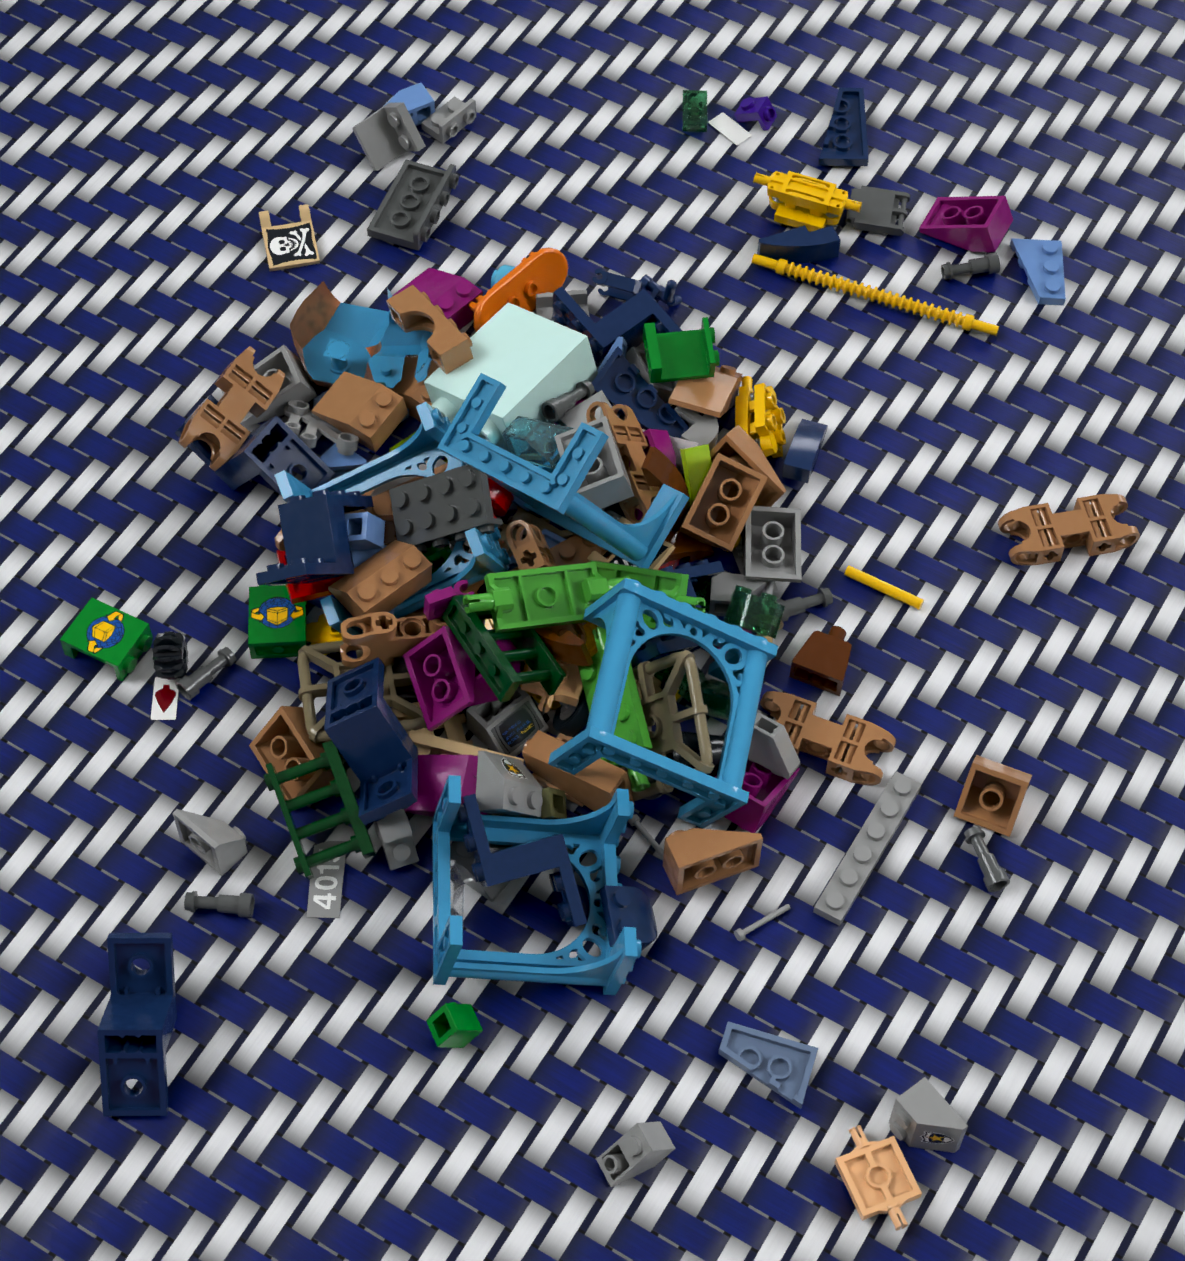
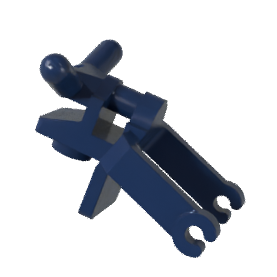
[592,269,682,307]

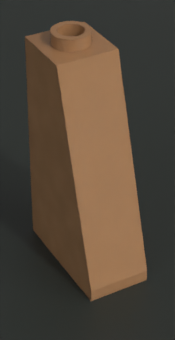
[522,730,635,811]

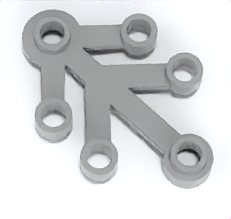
[284,400,359,456]

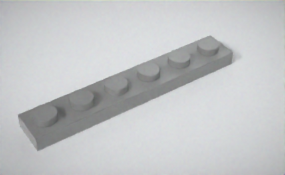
[813,771,922,926]

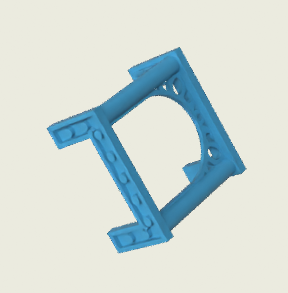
[437,373,689,568]
[275,402,511,635]
[548,578,778,828]
[433,775,642,995]

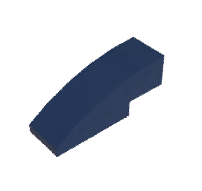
[757,225,841,263]
[782,419,828,483]

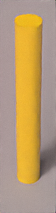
[844,565,924,610]

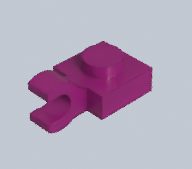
[423,580,475,621]

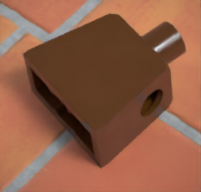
[789,626,852,696]

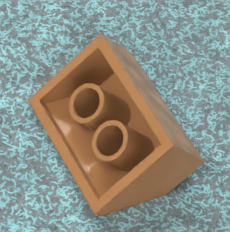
[679,453,768,552]
[328,540,432,617]
[249,706,347,811]

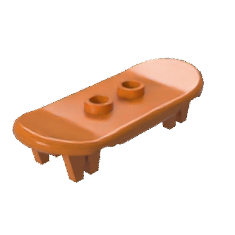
[468,248,568,332]

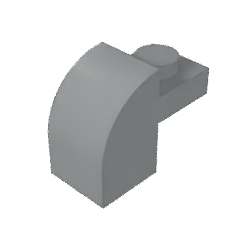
[675,406,719,451]
[373,809,419,870]

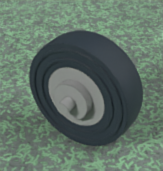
[553,689,589,737]

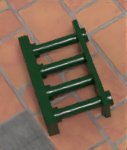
[442,595,566,702]
[264,740,376,880]

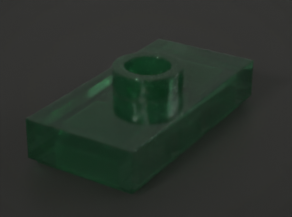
[682,90,707,132]

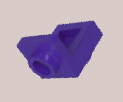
[734,96,777,131]

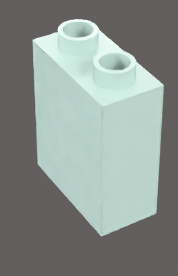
[424,302,598,456]

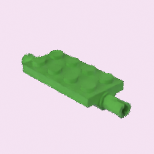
[590,560,706,629]
[463,562,631,633]
[578,626,652,792]

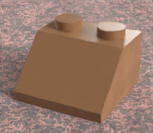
[954,755,1032,837]

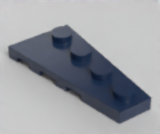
[818,88,869,166]
[592,347,690,438]

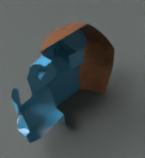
[290,281,433,389]

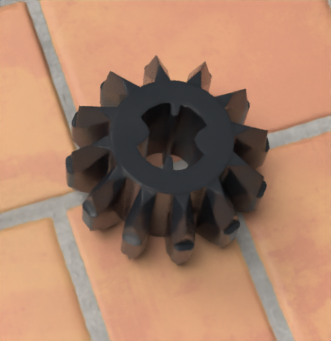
[152,631,189,680]

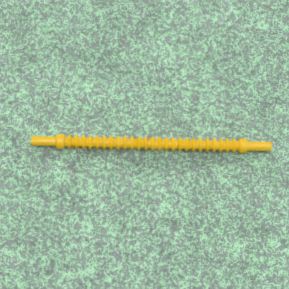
[752,254,999,336]

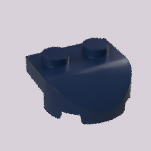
[600,886,657,951]

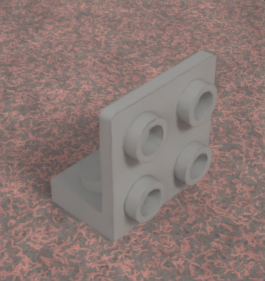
[353,102,426,171]

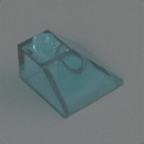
[502,416,574,469]

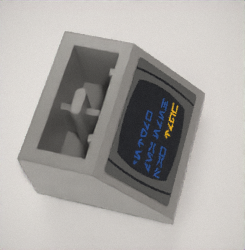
[466,686,549,757]

